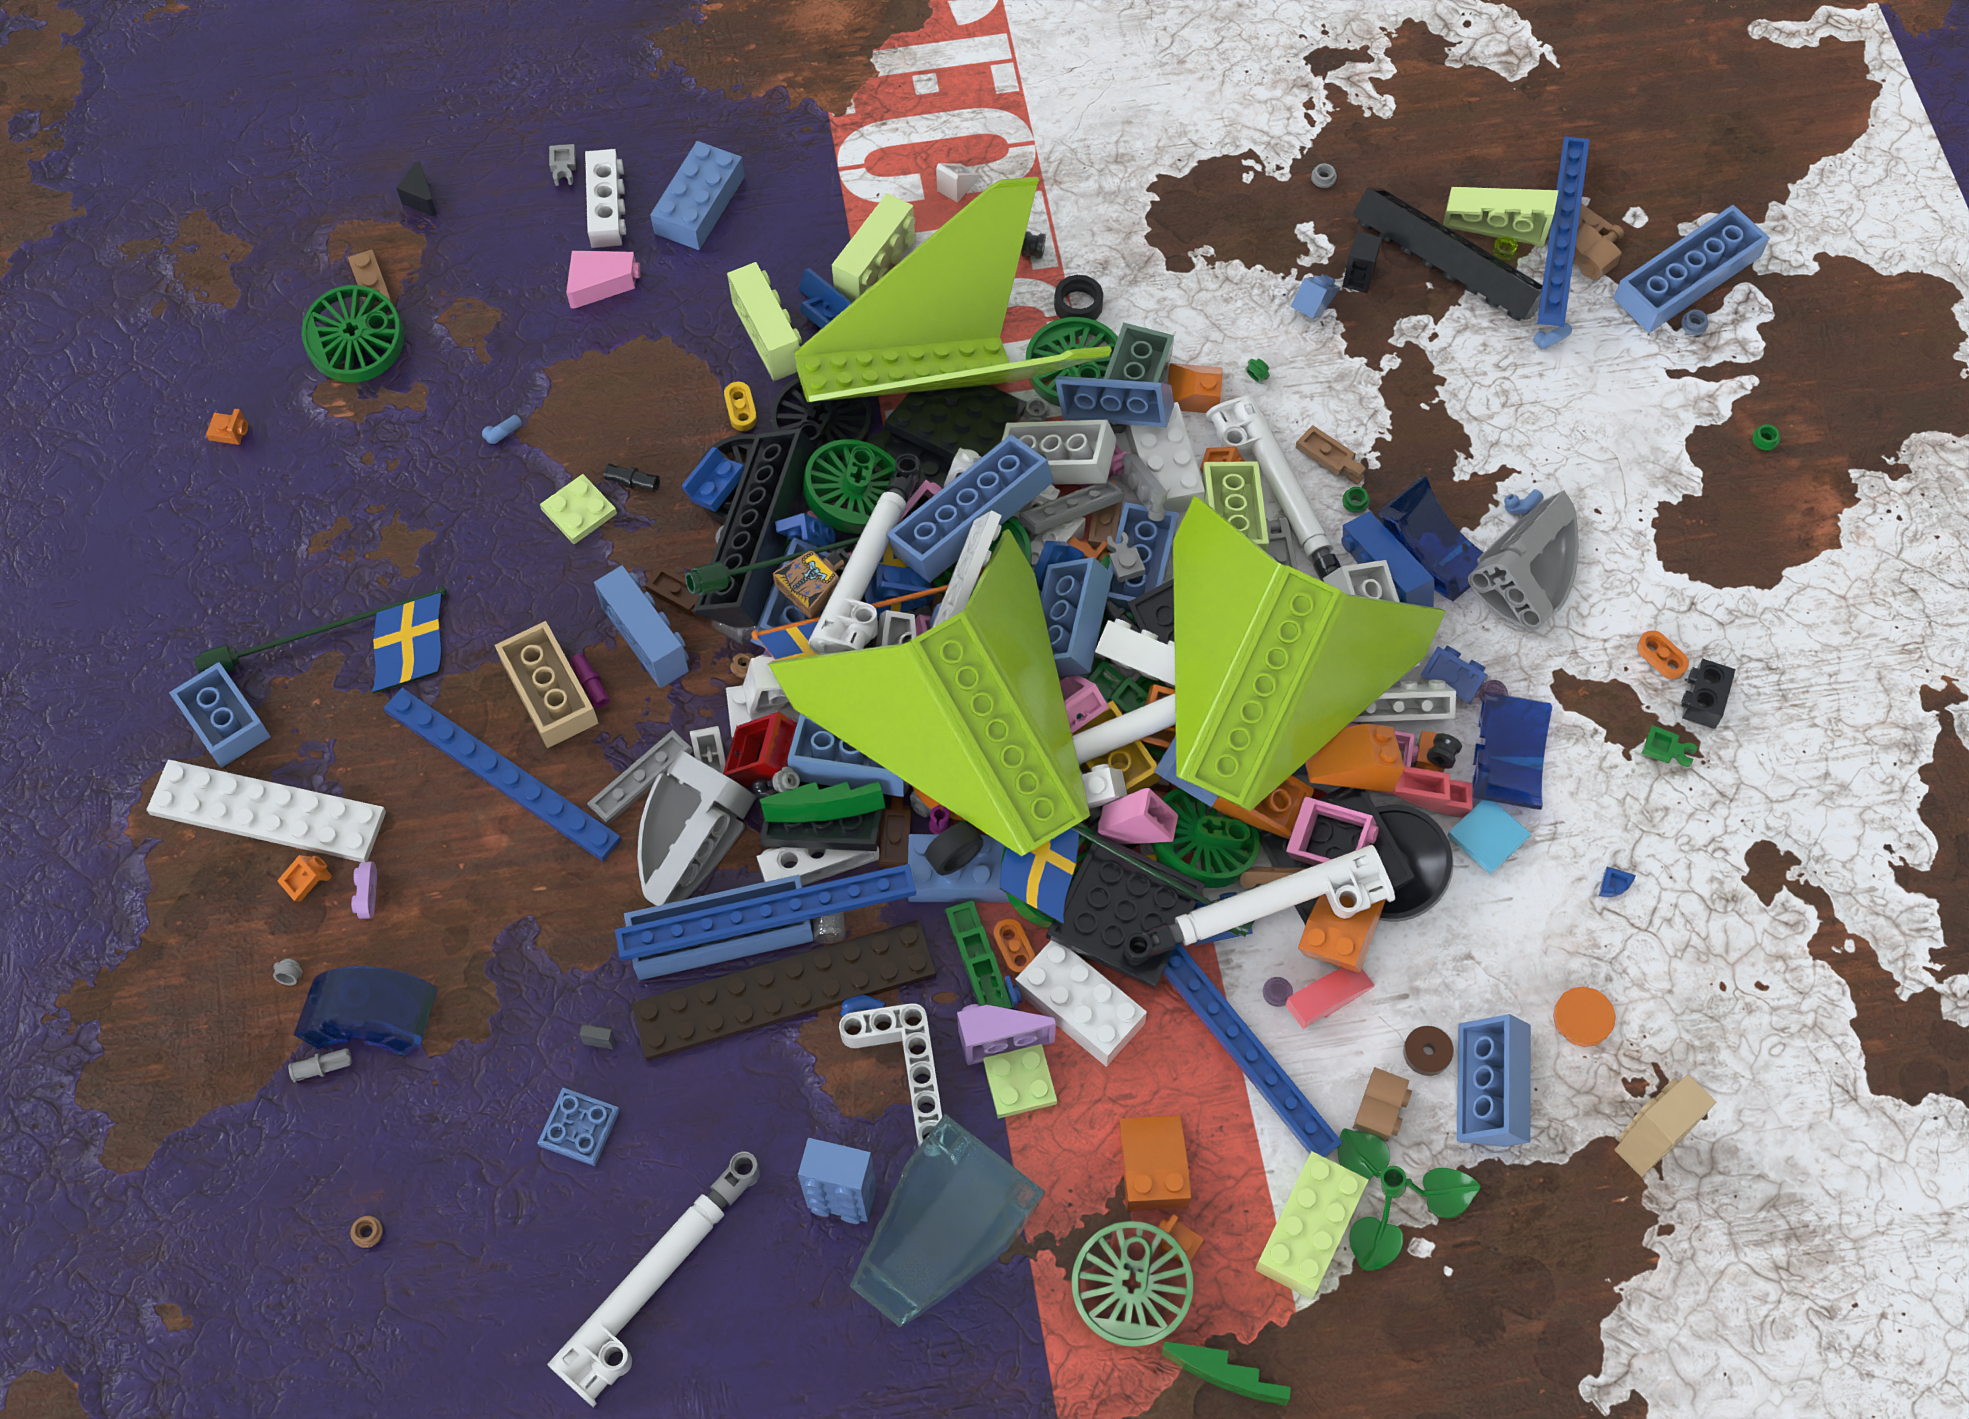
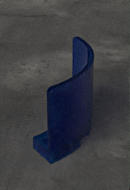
[1378,476,1484,601]
[1472,691,1552,810]
[294,966,437,1057]

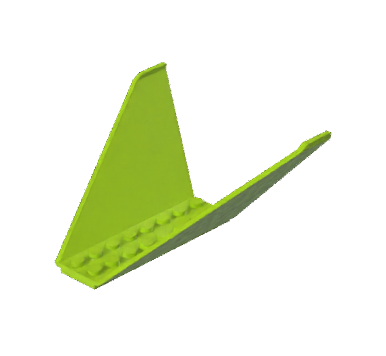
[794,177,1112,402]
[1173,495,1446,811]
[768,529,1090,856]

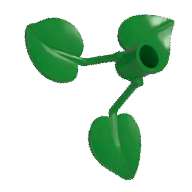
[1338,1128,1480,1270]

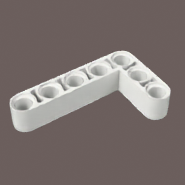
[839,1004,945,1155]

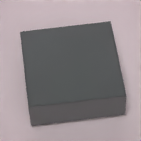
[579,1025,616,1050]

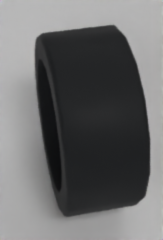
[1054,274,1103,320]
[925,822,983,876]

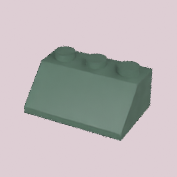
[1104,322,1174,383]

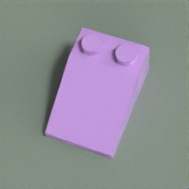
[957,1004,1056,1066]

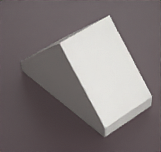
[936,163,980,202]
[690,726,726,774]

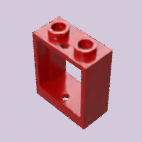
[723,712,797,788]

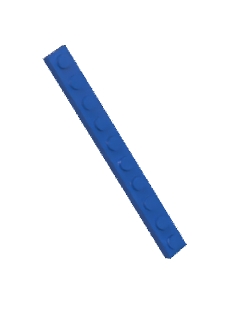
[1537,136,1590,327]
[383,688,622,862]
[615,864,916,961]
[1163,943,1343,1157]

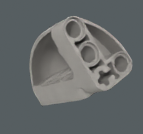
[1468,490,1579,630]
[637,750,757,906]

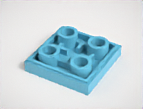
[1447,795,1531,875]

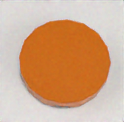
[1553,986,1616,1047]

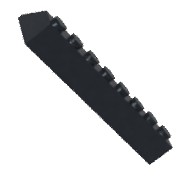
[1352,188,1542,321]
[693,428,817,628]

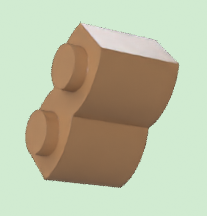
[1573,223,1622,281]
[1353,1067,1412,1142]

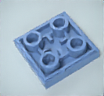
[537,1088,620,1166]

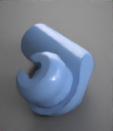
[1533,323,1572,349]
[482,415,522,444]
[1504,489,1544,514]

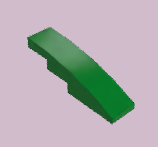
[1079,656,1148,715]
[760,781,885,823]
[945,900,1012,1009]
[1162,1341,1291,1406]

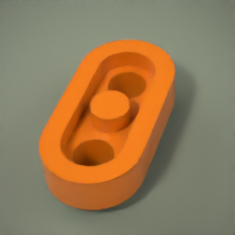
[1637,631,1689,679]
[994,919,1035,976]

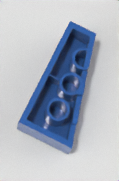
[1341,511,1434,607]

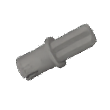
[288,1048,352,1083]

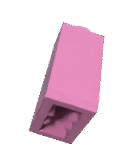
[566,251,641,308]
[1098,788,1178,844]

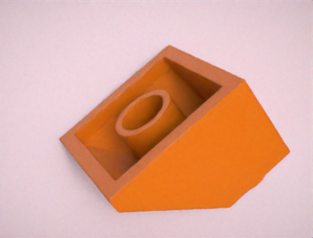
[1168,363,1223,413]

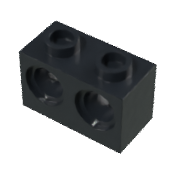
[1342,231,1382,293]
[1680,658,1736,729]

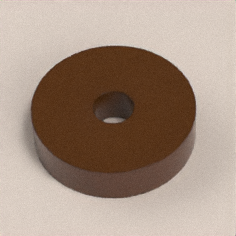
[1403,1026,1454,1076]

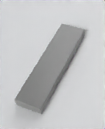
[1019,479,1125,535]
[587,730,693,826]

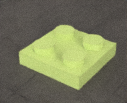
[540,474,617,544]
[983,1044,1057,1119]

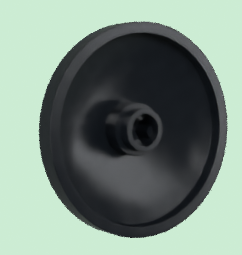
[1376,805,1454,922]

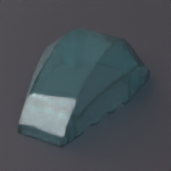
[850,1114,1045,1328]

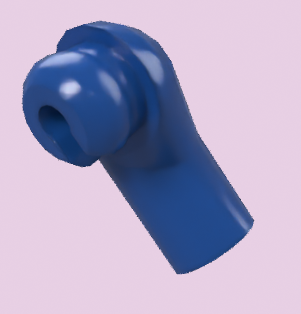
[840,995,886,1017]

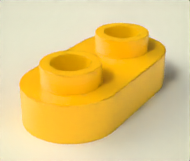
[724,382,757,431]

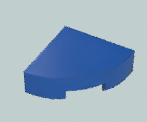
[1598,866,1636,897]

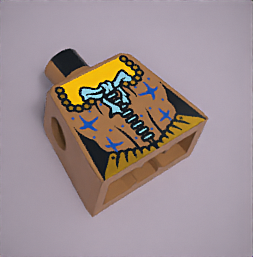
[773,551,844,619]

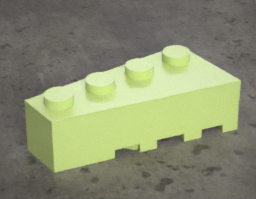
[1443,187,1558,247]

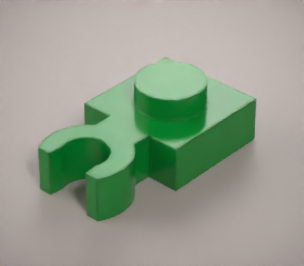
[1641,725,1698,767]

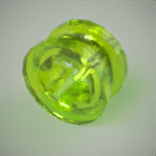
[1493,236,1518,262]

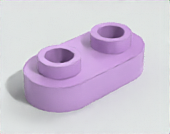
[351,862,377,919]

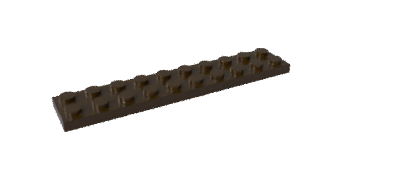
[631,920,936,1061]

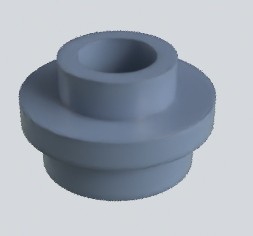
[1681,309,1708,335]

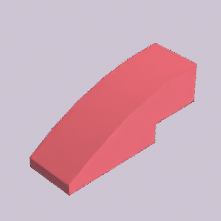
[1393,766,1473,818]
[1285,968,1375,1030]

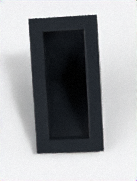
[396,161,437,216]

